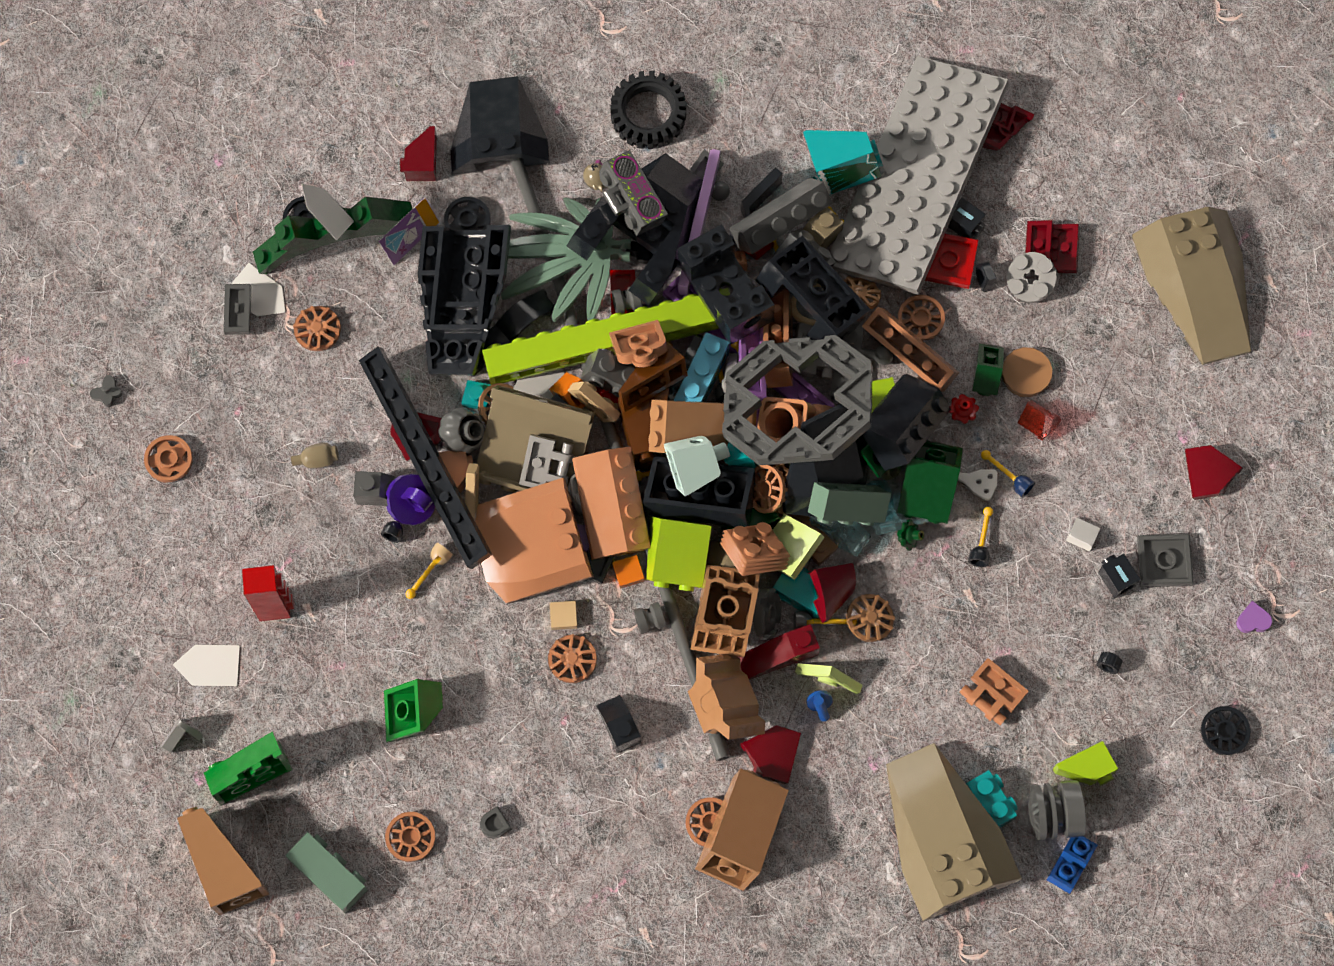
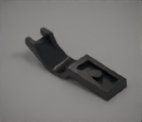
[729,167,783,247]
[471,289,556,377]

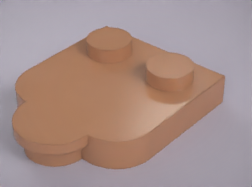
[609,320,668,367]

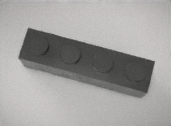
[729,178,833,254]

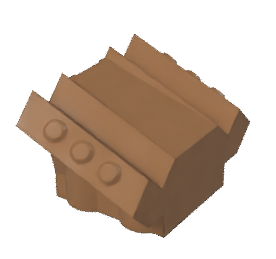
[691,565,760,657]
[687,654,765,740]

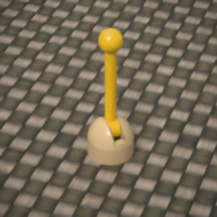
[406,543,453,599]

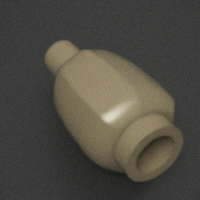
[291,442,339,469]

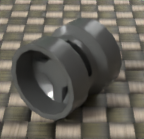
[611,287,642,313]
[633,602,666,634]

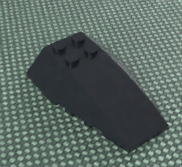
[418,224,511,375]

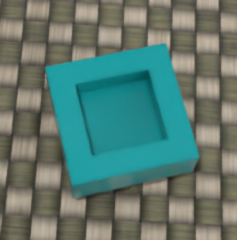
[461,380,491,409]

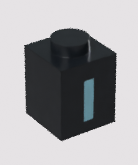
[948,197,986,238]
[1098,553,1141,599]

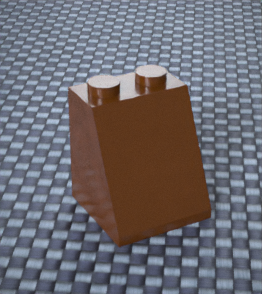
[618,388,669,471]

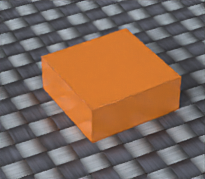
[612,555,645,589]

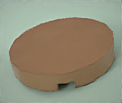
[1001,347,1052,397]

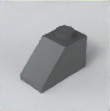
[353,471,397,506]

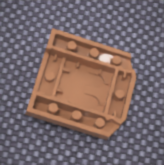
[475,478,593,604]

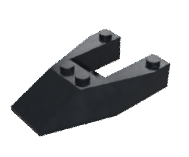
[566,153,703,305]

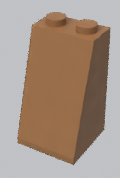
[648,400,757,453]
[695,768,789,891]
[177,807,270,916]

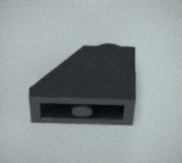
[596,695,641,753]

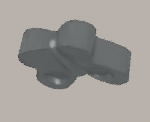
[90,375,122,407]

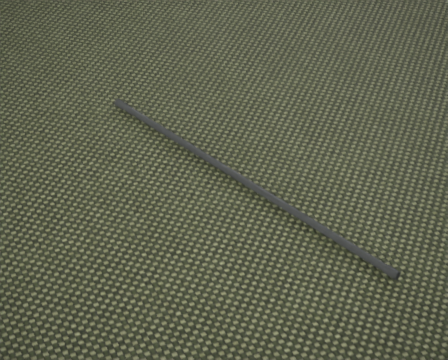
[509,158,731,761]

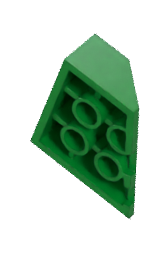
[204,731,293,806]

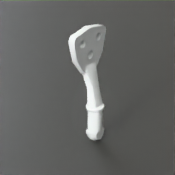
[958,469,998,501]

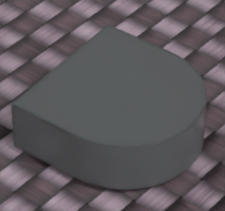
[480,806,512,839]

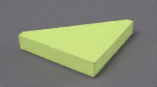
[795,663,863,694]

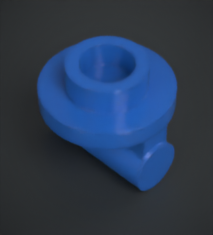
[806,690,833,722]

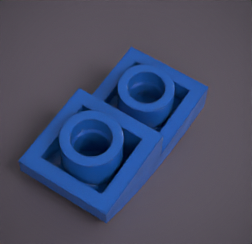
[1046,836,1098,894]

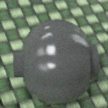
[438,407,485,455]

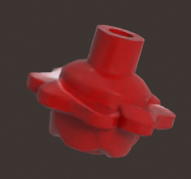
[949,394,979,424]

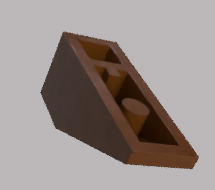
[619,342,688,412]

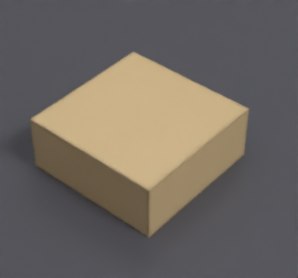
[550,601,577,630]

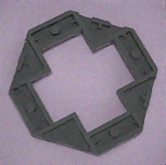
[722,335,873,465]

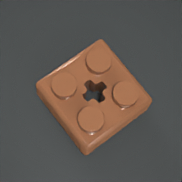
[720,522,790,576]

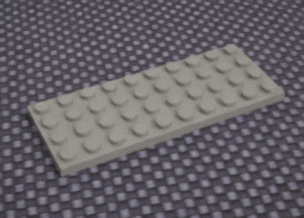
[830,56,1009,295]

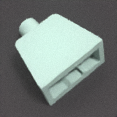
[663,436,730,496]

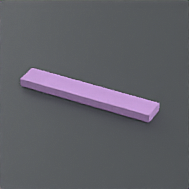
[678,149,720,296]

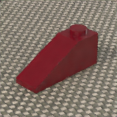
[737,624,820,680]

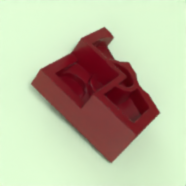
[982,103,1035,150]
[809,563,856,623]

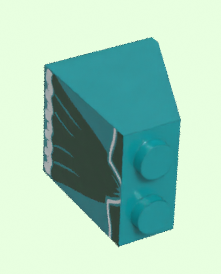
[803,130,883,195]

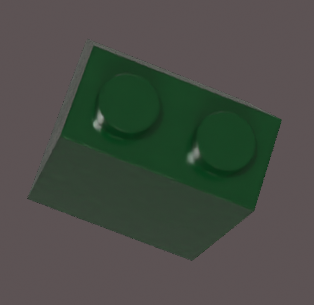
[897,440,963,524]

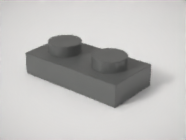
[223,284,252,335]

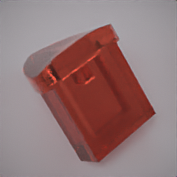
[1017,400,1061,441]

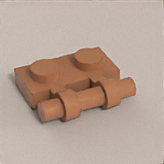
[959,658,1029,726]

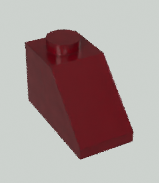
[400,126,437,181]

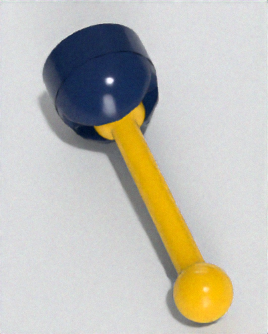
[981,450,1035,498]

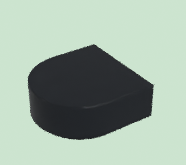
[976,262,996,292]

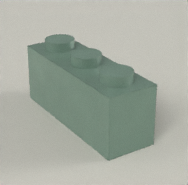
[808,482,891,526]
[285,832,368,914]

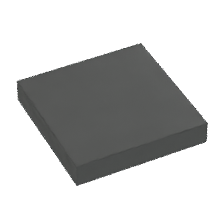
[1137,534,1194,587]

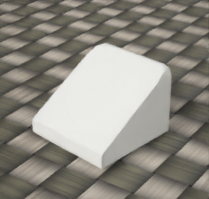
[1066,518,1100,551]

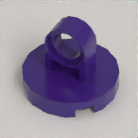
[386,474,435,525]

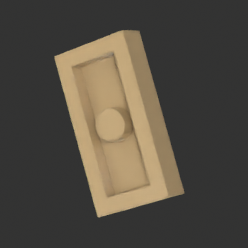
[567,381,621,422]

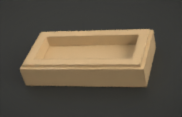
[465,463,479,520]

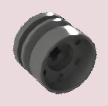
[1028,780,1086,841]

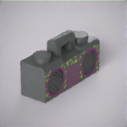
[599,150,668,236]

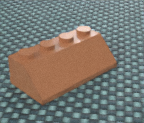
[572,447,651,560]

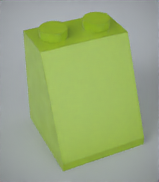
[647,516,711,592]

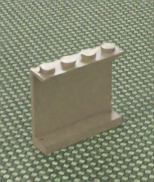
[477,385,595,492]

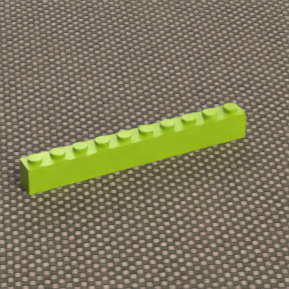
[482,288,730,385]

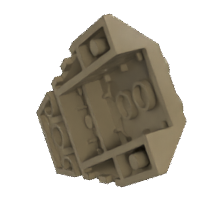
[1132,207,1251,365]
[886,743,1022,922]

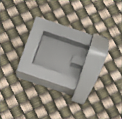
[159,719,203,753]

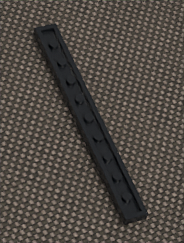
[359,346,493,569]

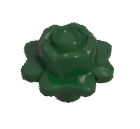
[897,519,925,551]

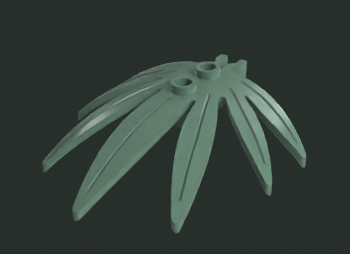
[501,197,631,322]

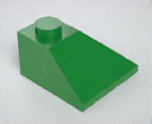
[384,679,443,742]

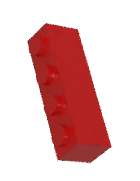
[242,565,294,622]

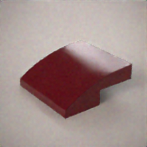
[1025,220,1080,273]

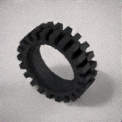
[610,71,686,149]

